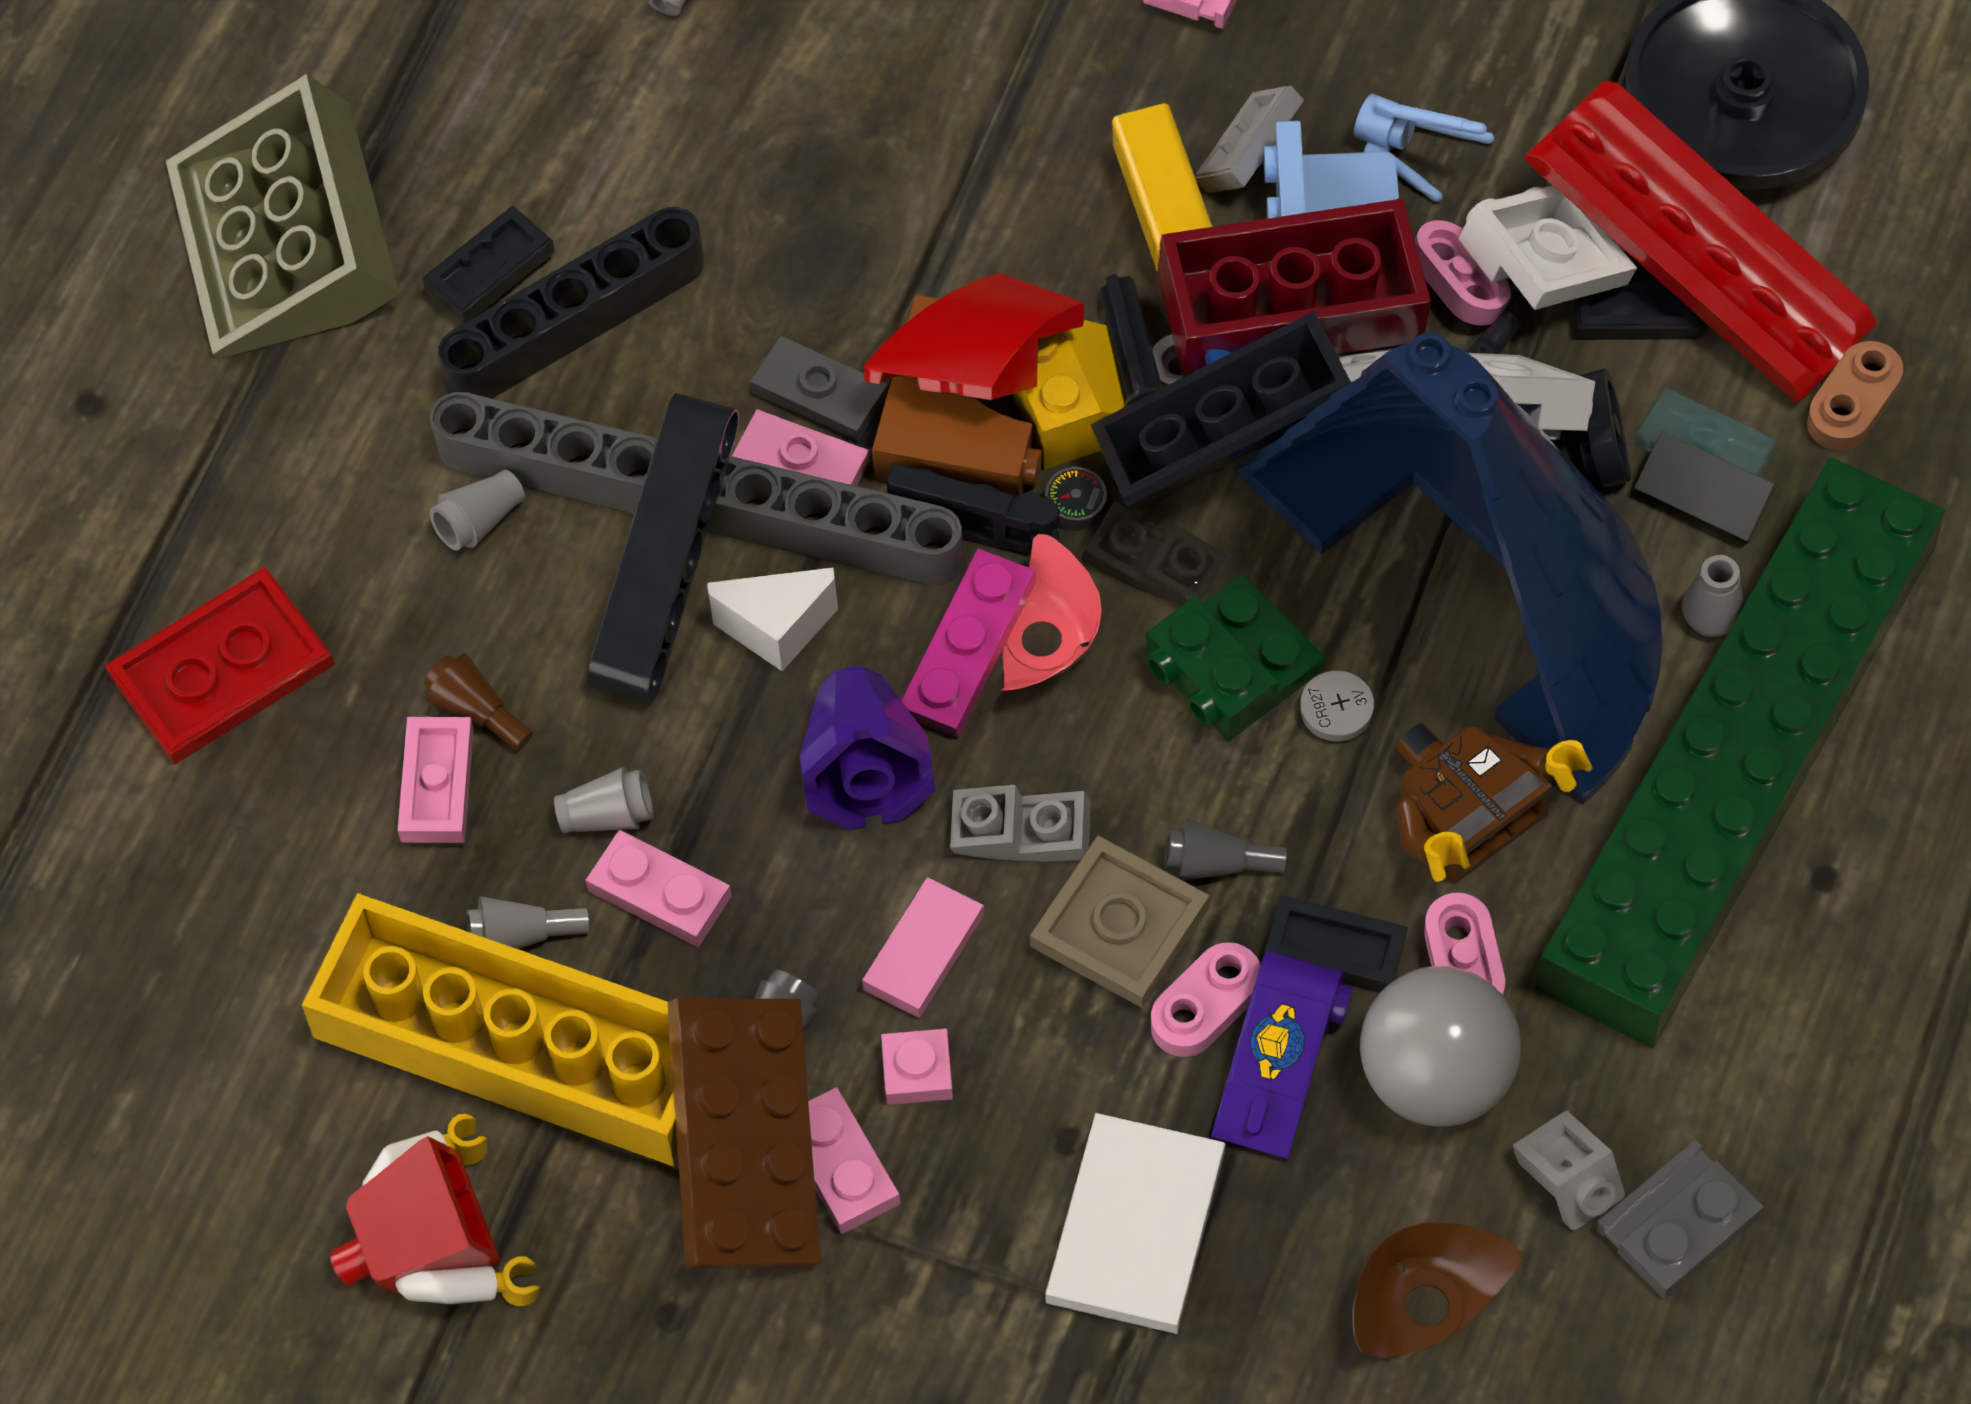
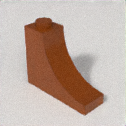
[872,295,1043,498]

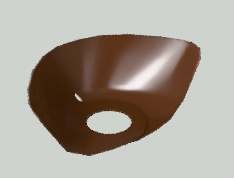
[1353,1222,1522,1359]

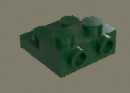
[1145,573,1326,742]

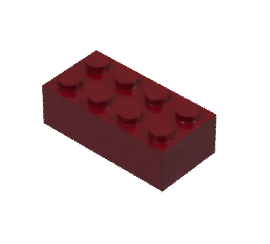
[1157,198,1431,378]

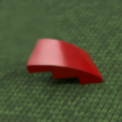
[864,273,1084,400]

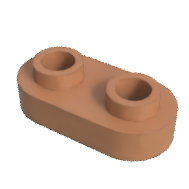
[1807,341,1903,451]

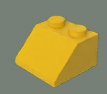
[1011,320,1127,470]

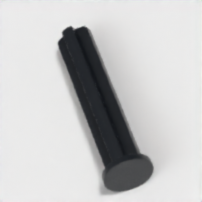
[1100,273,1162,408]

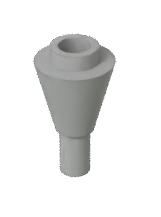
[467,896,589,949]

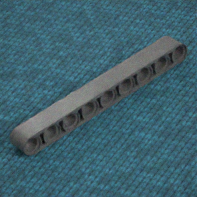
[430,392,964,586]

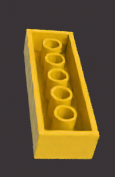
[302,893,678,1167]

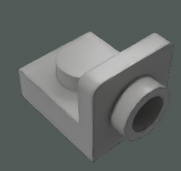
[1513,1110,1625,1230]

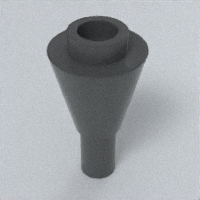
[1164,818,1287,881]

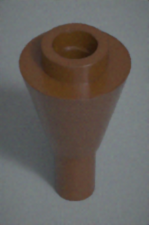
[424,653,533,752]

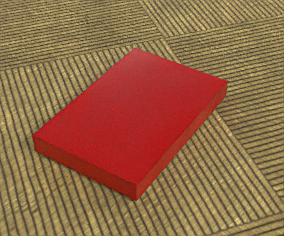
[105,567,335,765]

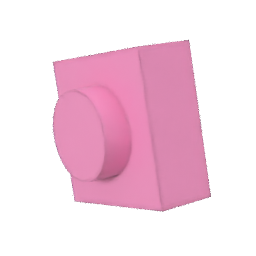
[881,1029,953,1105]

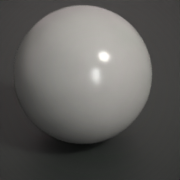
[1360,966,1521,1127]

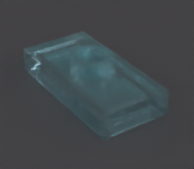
[1635,387,1777,476]

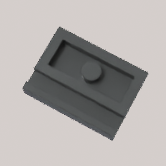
[1596,1139,1764,1300]

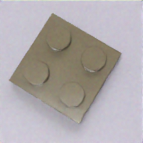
[1030,835,1210,1008]

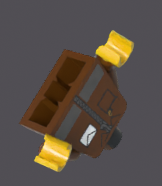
[1396,723,1593,884]

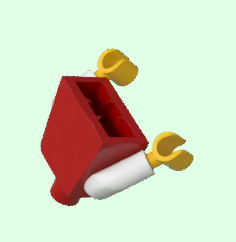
[330,1114,540,1306]

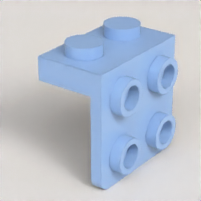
[1264,121,1399,218]

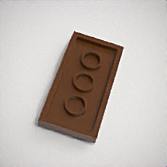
[667,998,821,1270]

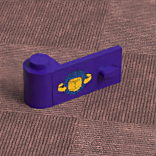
[1211,950,1353,1160]

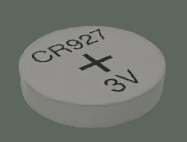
[1300,671,1374,741]

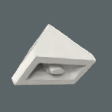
[707,568,838,671]

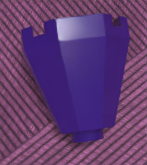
[799,666,935,830]

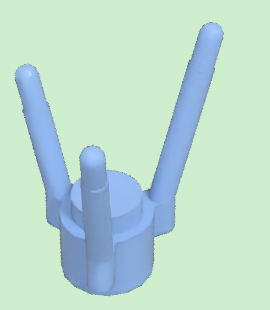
[1354,93,1495,202]

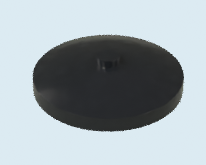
[1624,0,1869,189]

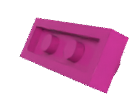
[901,548,1036,739]

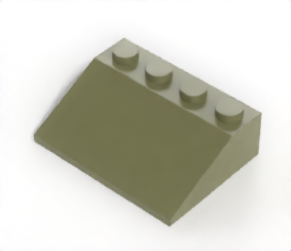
[166,74,400,359]

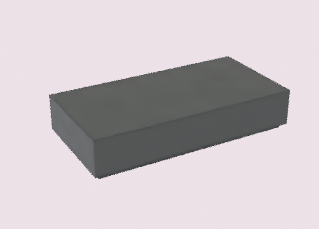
[1635,431,1778,541]

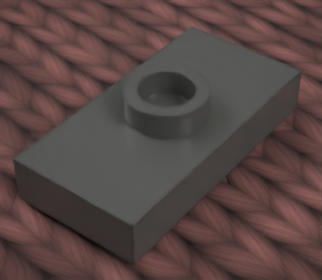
[750,336,888,442]

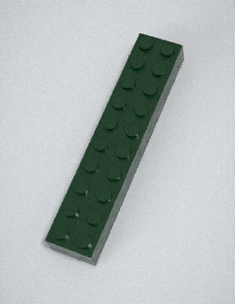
[1536,457,1946,1049]

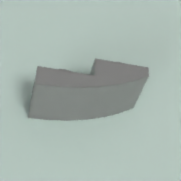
[950,785,1091,862]

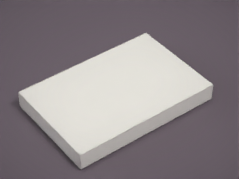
[1045,1113,1225,1334]

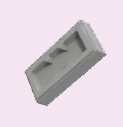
[1195,86,1304,193]

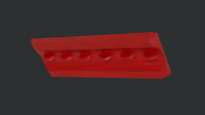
[1524,80,1877,405]

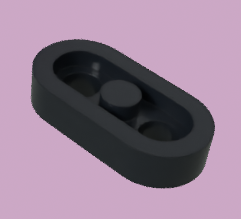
[1580,368,1631,488]

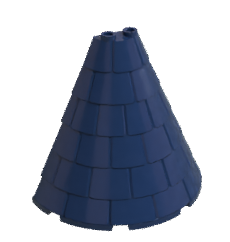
[1237,333,1663,804]

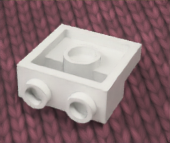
[1458,185,1637,310]
[1469,353,1595,439]

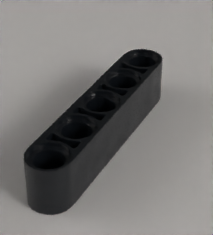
[438,207,704,399]
[588,393,739,704]

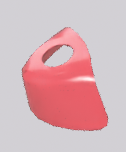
[1002,534,1102,690]

